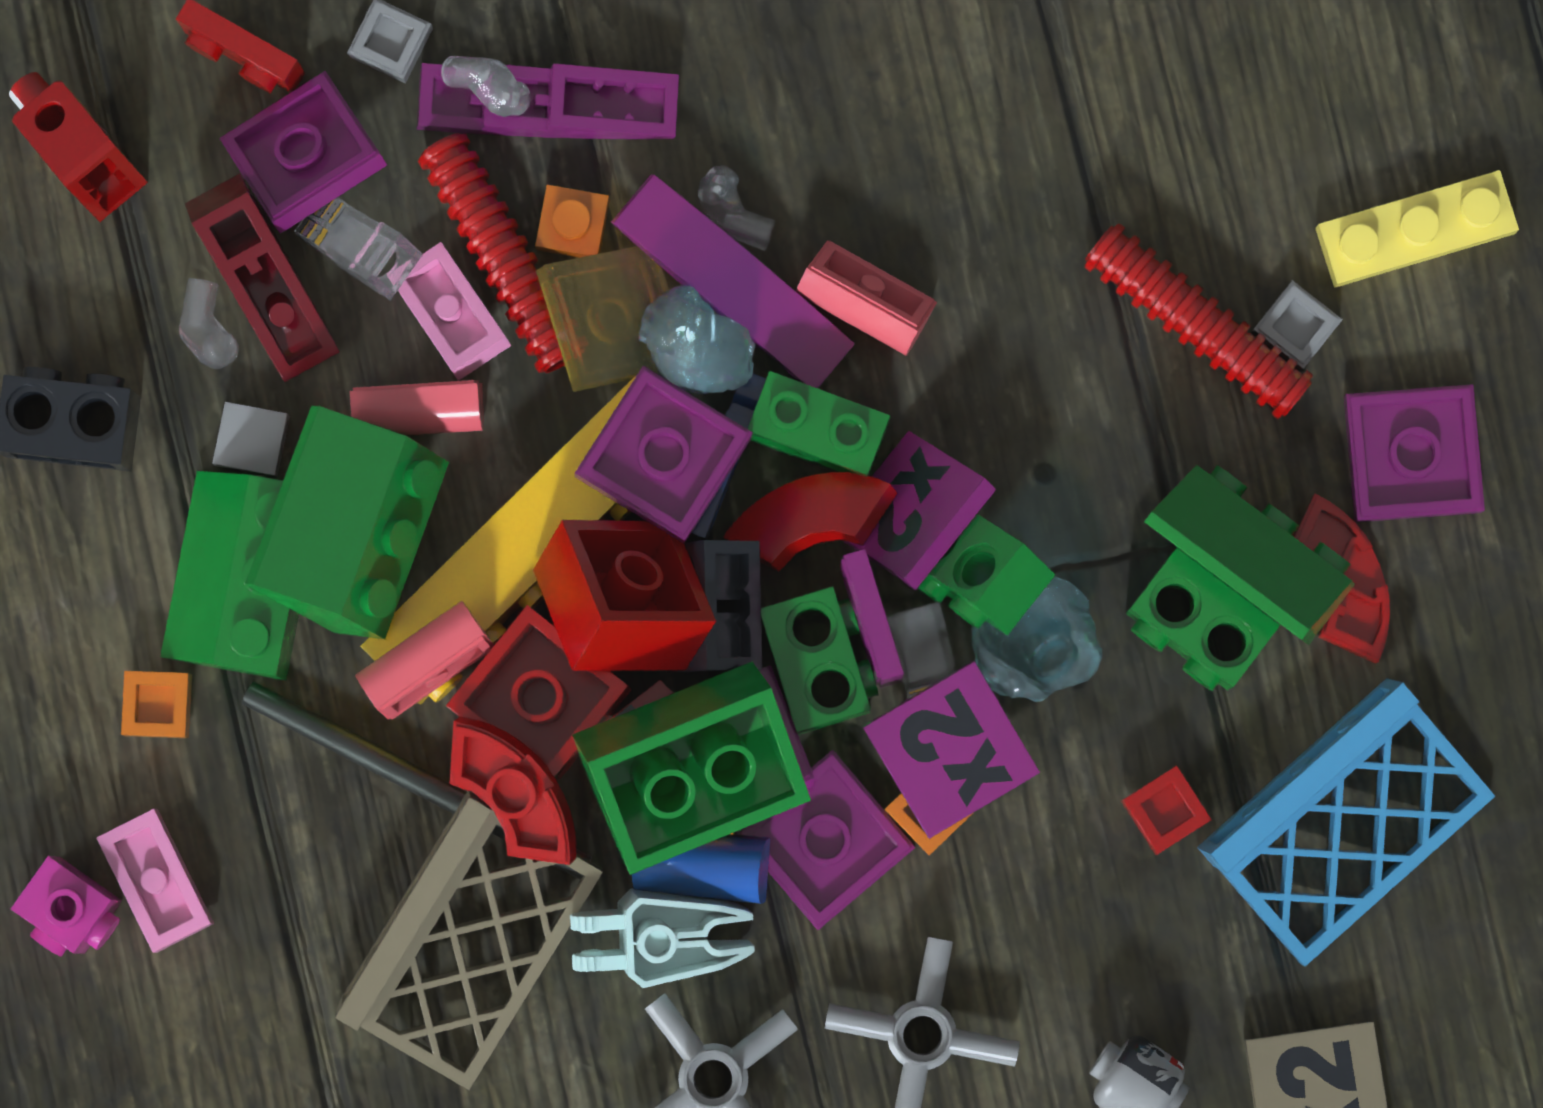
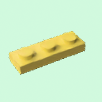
[1315,170,1519,288]

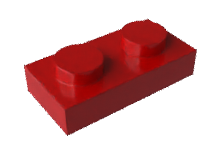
[176,0,305,93]

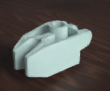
[570,888,755,988]

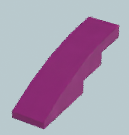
[416,63,679,139]
[611,174,855,388]

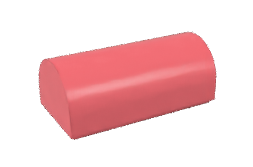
[796,240,937,356]
[350,380,484,436]
[355,601,494,720]

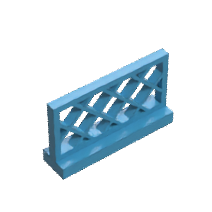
[1197,678,1495,967]

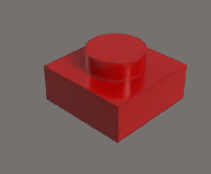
[1121,766,1212,855]

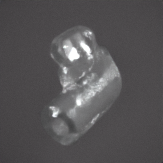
[441,56,531,117]
[698,165,776,251]
[179,278,239,369]

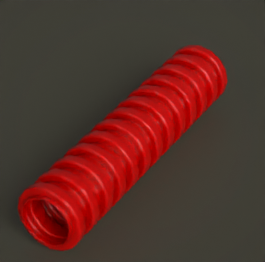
[418,133,587,373]
[1084,223,1313,419]

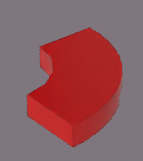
[723,472,897,572]
[450,716,576,865]

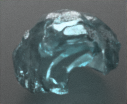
[639,285,755,394]
[972,577,1102,702]

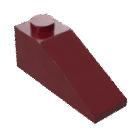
[185,173,340,382]

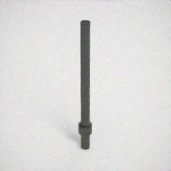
[242,682,592,880]

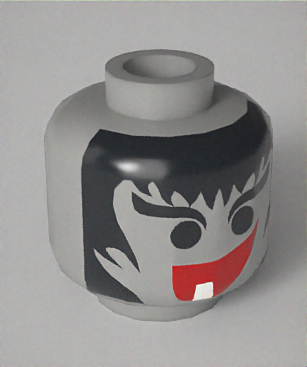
[1089,1035,1190,1108]

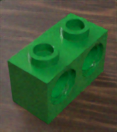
[748,371,890,477]
[918,514,1055,636]
[1126,547,1280,691]
[761,587,879,735]

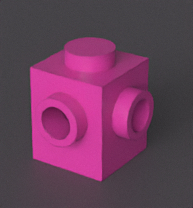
[11,856,122,957]

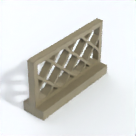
[335,791,603,1090]

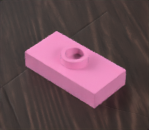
[389,242,511,381]
[96,809,214,953]

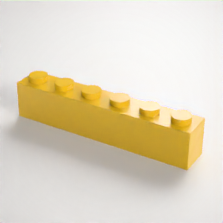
[361,376,636,705]

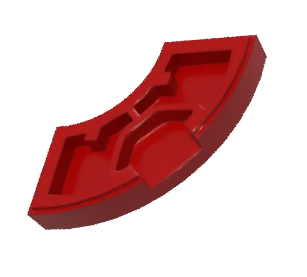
[1293,494,1390,664]

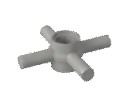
[824,937,1020,1108]
[645,993,798,1108]

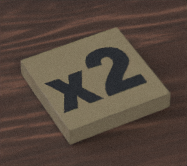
[1244,1021,1387,1108]

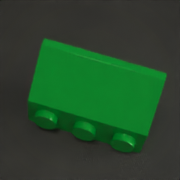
[245,406,449,639]
[1144,465,1355,645]
[160,471,299,681]
[572,661,811,875]

